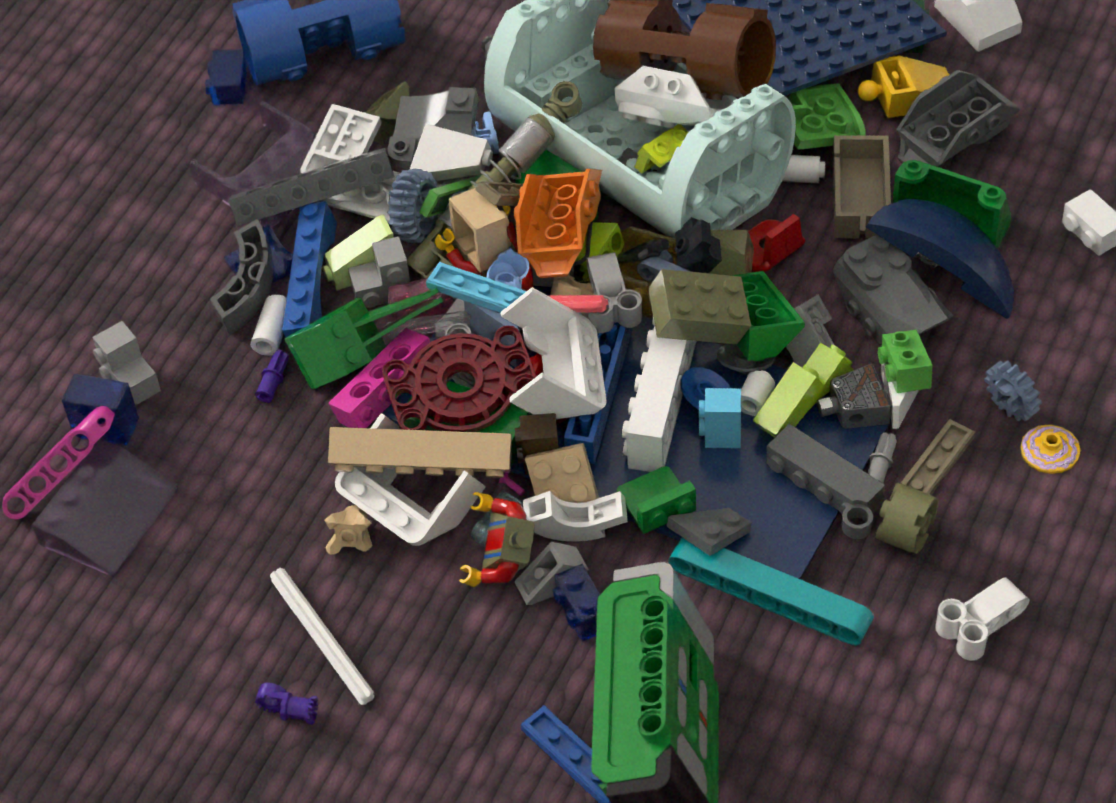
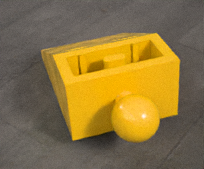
[858,55,949,118]

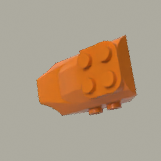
[514,169,602,278]

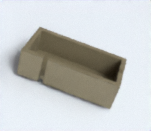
[833,136,891,238]

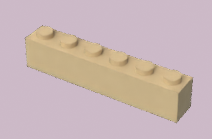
[328,427,512,478]

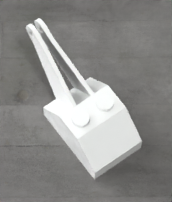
[934,0,1022,52]

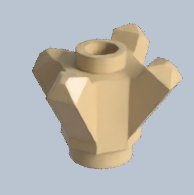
[324,505,372,555]

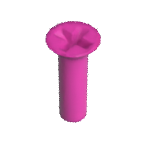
[499,473,525,496]

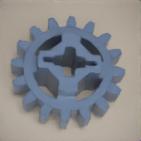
[984,361,1042,421]

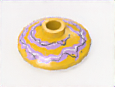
[1020,425,1081,474]

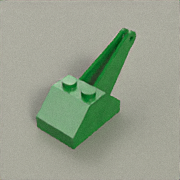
[284,287,443,389]

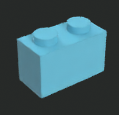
[699,388,741,448]

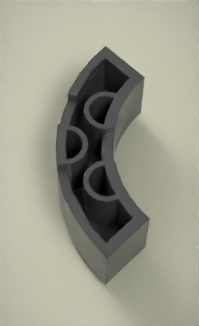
[210,219,274,335]

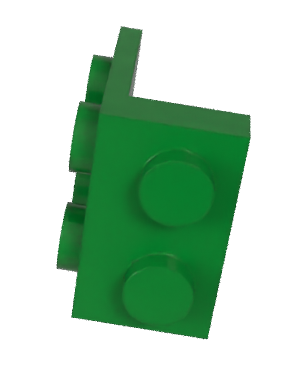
[617,466,696,534]

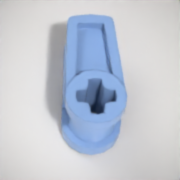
[475,112,499,154]

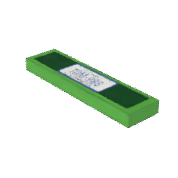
[419,174,482,218]

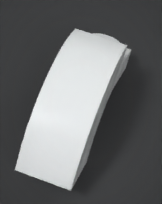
[523,491,628,542]

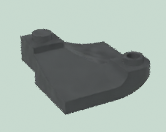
[388,87,479,170]

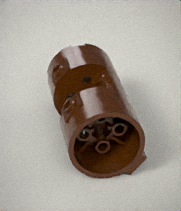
[593,0,776,100]

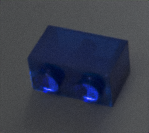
[205,49,248,105]

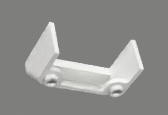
[501,287,606,419]
[335,413,486,546]

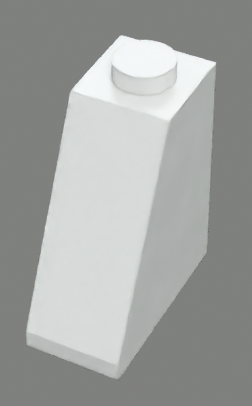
[410,124,493,181]

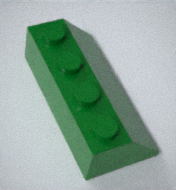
[730,271,805,361]

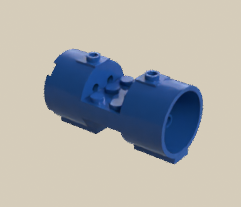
[232,0,405,86]

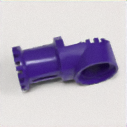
[255,683,319,724]

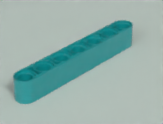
[668,537,874,645]

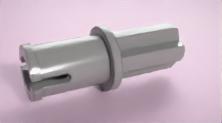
[867,432,897,484]

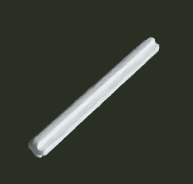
[270,568,374,705]

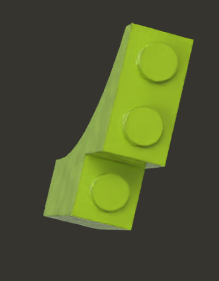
[753,342,854,438]

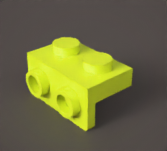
[634,124,688,174]

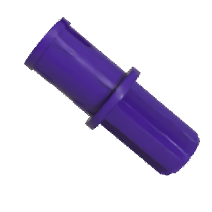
[255,350,289,403]

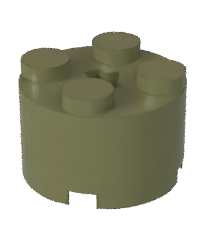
[875,482,939,554]

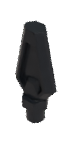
[617,239,669,264]

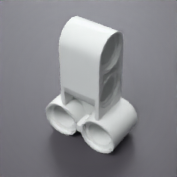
[935,578,1029,661]

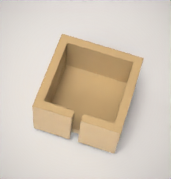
[449,188,511,272]

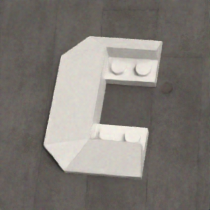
[300,104,464,223]

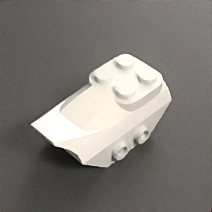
[615,66,733,128]

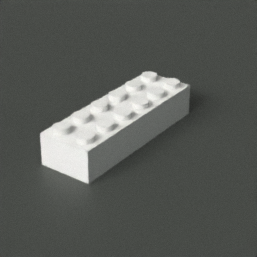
[622,318,696,472]

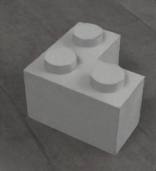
[348,236,412,308]
[92,321,161,408]

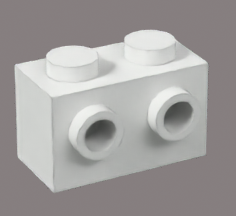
[1062,189,1116,256]

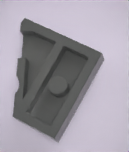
[667,508,752,556]

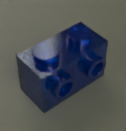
[552,564,600,642]

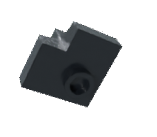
[675,217,722,274]

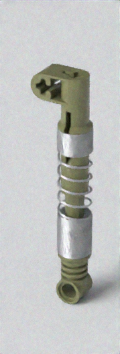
[407,81,582,295]

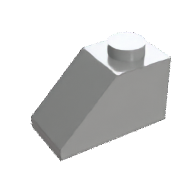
[515,542,589,605]

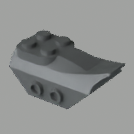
[897,70,1021,166]
[832,235,954,344]

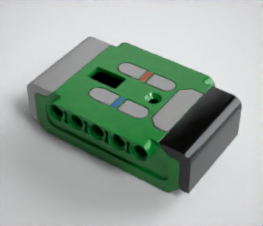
[591,562,719,803]

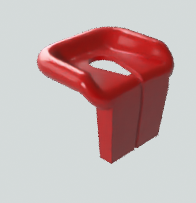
[748,214,806,272]

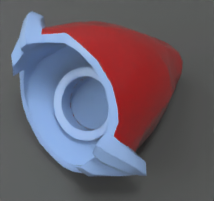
[487,248,533,291]

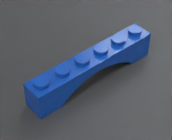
[282,201,337,337]

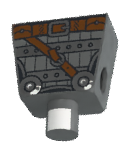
[817,364,891,429]

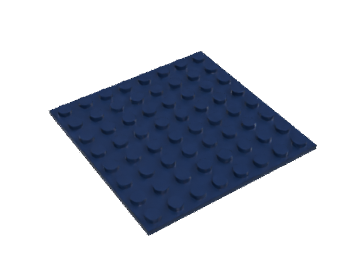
[672,0,947,96]

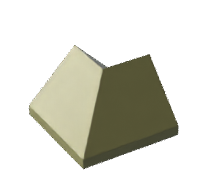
[365,82,409,144]
[709,230,754,276]

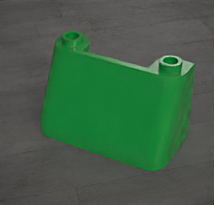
[893,160,1011,249]

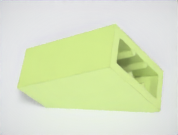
[322,214,394,291]

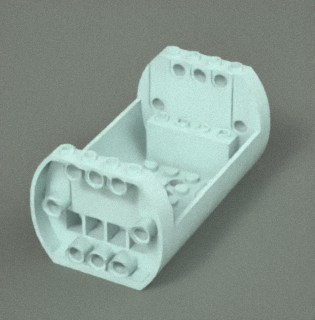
[484,0,796,242]

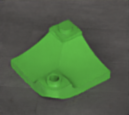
[786,83,866,149]

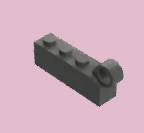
[766,424,885,539]

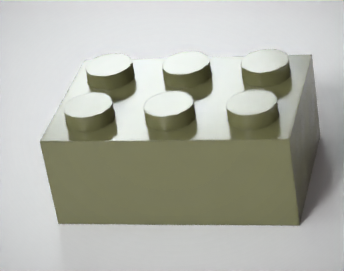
[648,269,751,344]

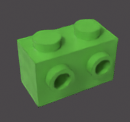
[878,330,932,393]

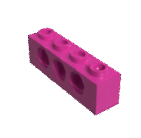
[328,328,430,428]

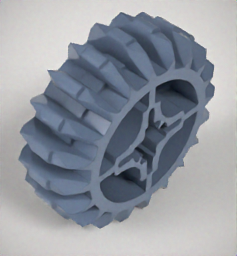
[387,168,439,244]

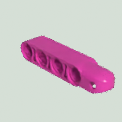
[2,406,115,519]

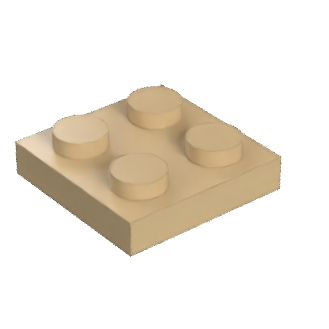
[525,443,599,503]

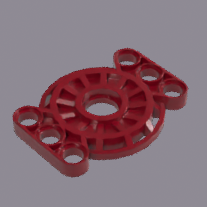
[382,325,536,432]

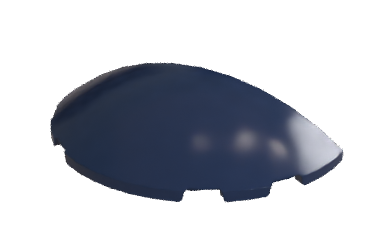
[866,199,1014,319]

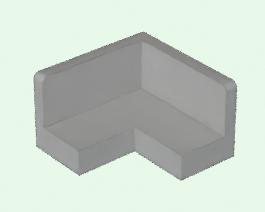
[786,295,834,367]

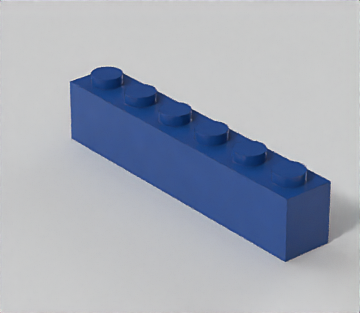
[564,322,633,464]

